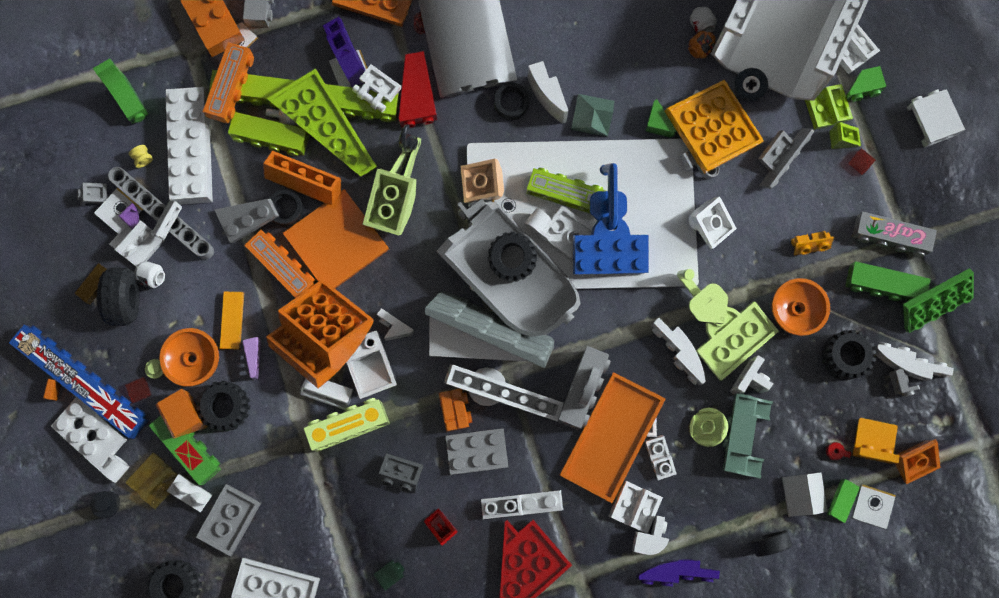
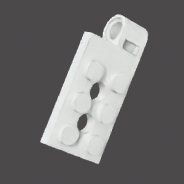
[524,205,594,276]
[51,397,129,483]

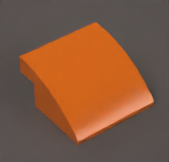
[266,279,374,388]

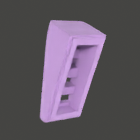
[242,337,261,380]

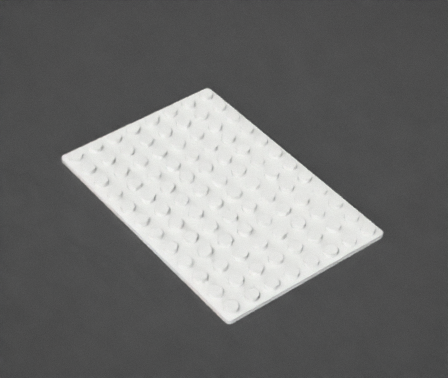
[467,139,699,291]

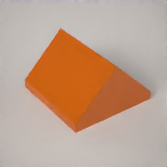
[156,389,208,439]
[895,439,941,484]

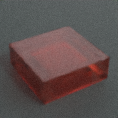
[848,148,876,175]
[125,377,152,403]

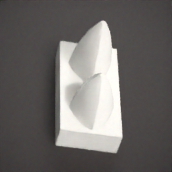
[167,474,212,512]

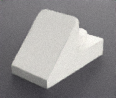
[377,308,414,341]

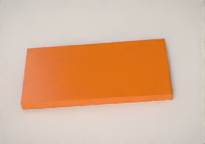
[560,372,666,503]

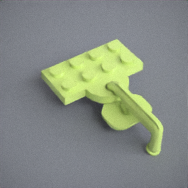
[677,269,779,381]

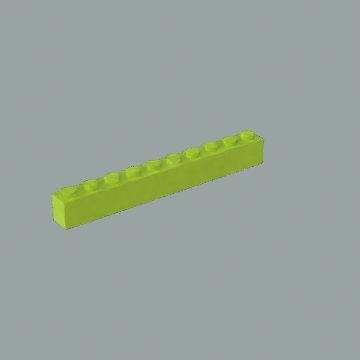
[209,70,400,122]

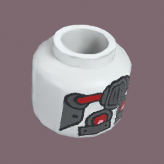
[134,261,165,288]

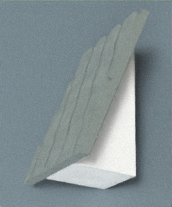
[425,290,554,368]

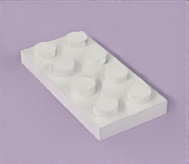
[231,558,320,598]

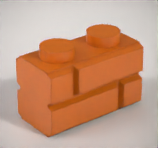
[439,389,472,432]

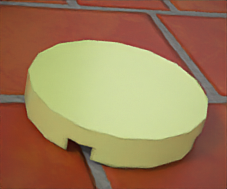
[689,408,728,447]

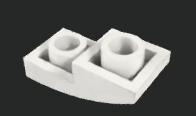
[645,435,676,480]

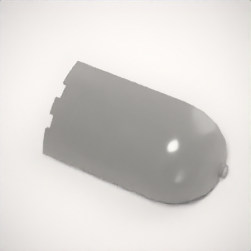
[418,0,518,98]
[437,201,580,337]

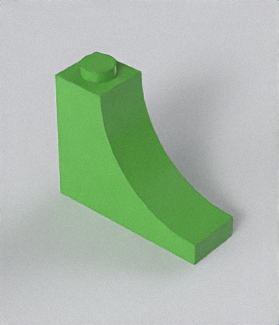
[93,59,149,124]

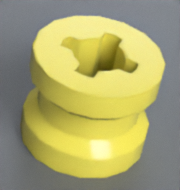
[129,145,153,168]

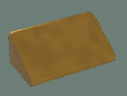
[75,263,107,305]

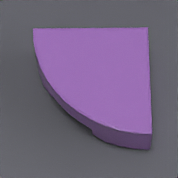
[119,203,139,230]

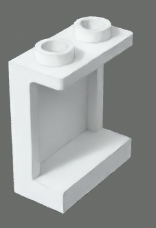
[907,89,965,148]

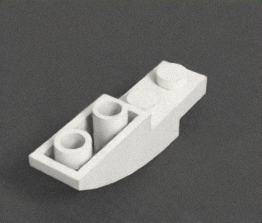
[651,318,706,386]
[872,343,954,381]
[481,490,563,519]

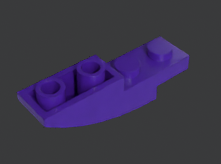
[323,16,366,88]
[636,559,720,586]

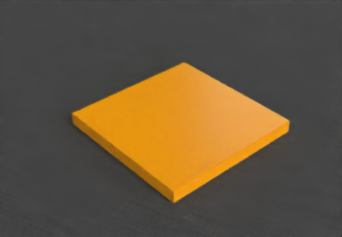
[664,79,764,174]

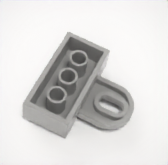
[558,346,611,430]

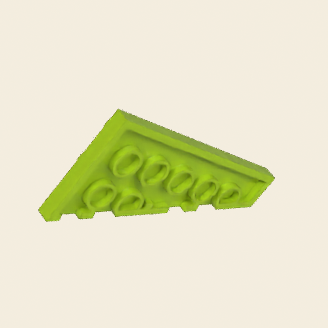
[267,69,377,176]

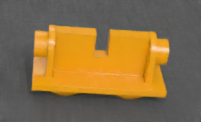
[791,231,834,256]

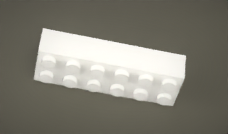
[166,87,213,205]

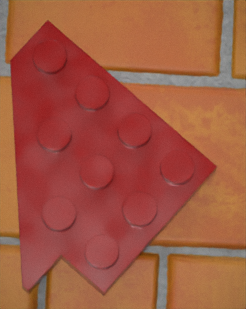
[500,520,572,598]

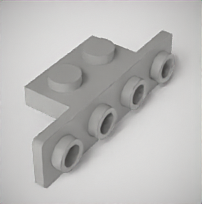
[758,128,814,189]

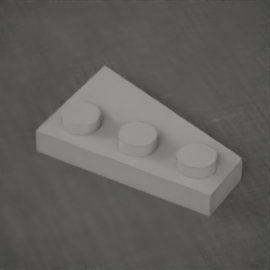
[215,199,279,243]

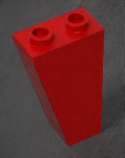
[399,51,437,128]

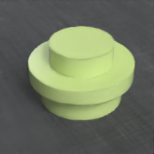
[145,359,164,379]

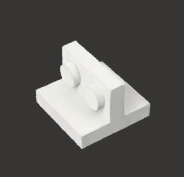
[110,219,165,267]
[730,355,773,394]

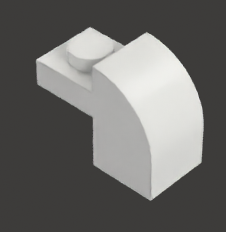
[632,515,669,555]

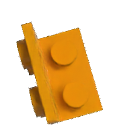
[852,418,900,464]

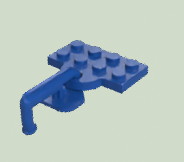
[573,163,649,274]

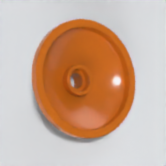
[772,278,830,336]
[160,328,219,387]

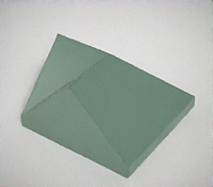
[571,94,615,137]

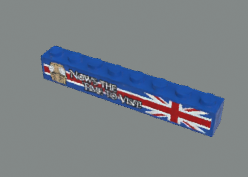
[9,325,149,439]

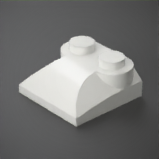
[689,197,736,249]

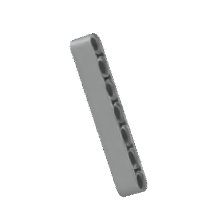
[108,167,214,260]

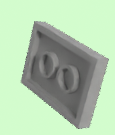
[446,428,508,475]
[196,484,261,556]

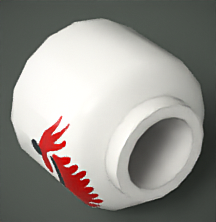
[689,7,717,33]

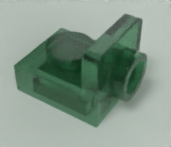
[374,560,405,591]

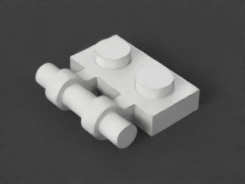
[352,64,401,112]

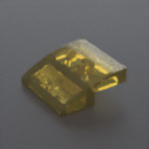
[125,452,178,509]

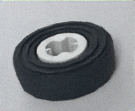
[734,67,768,101]

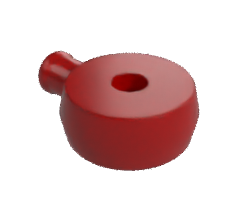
[826,442,851,460]

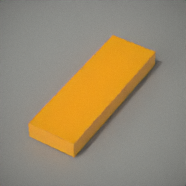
[220,291,244,350]

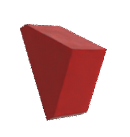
[424,508,458,546]

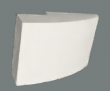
[527,61,568,124]

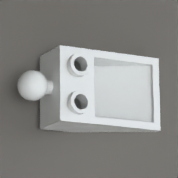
[346,330,397,399]

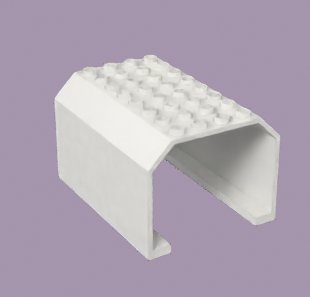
[711,0,868,101]

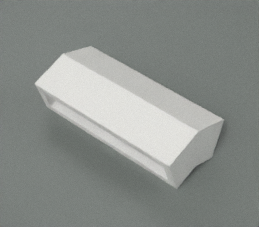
[300,378,354,410]

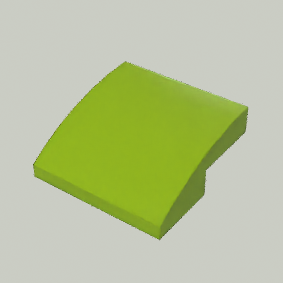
[805,84,853,130]

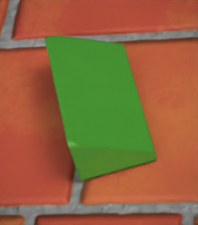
[826,479,860,523]

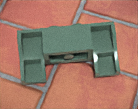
[722,393,773,479]

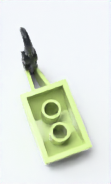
[363,124,421,235]

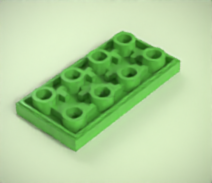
[903,268,974,333]

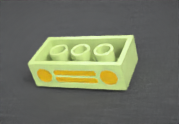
[304,398,390,452]

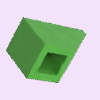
[846,66,886,102]

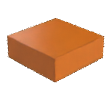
[43,379,61,401]

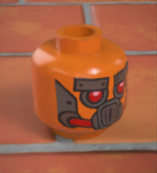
[688,31,716,59]

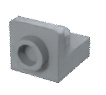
[77,183,107,206]
[457,199,487,223]
[889,369,920,397]

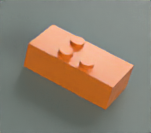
[180,0,245,57]

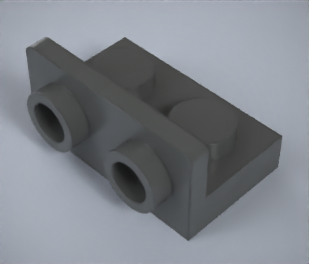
[378,453,423,493]

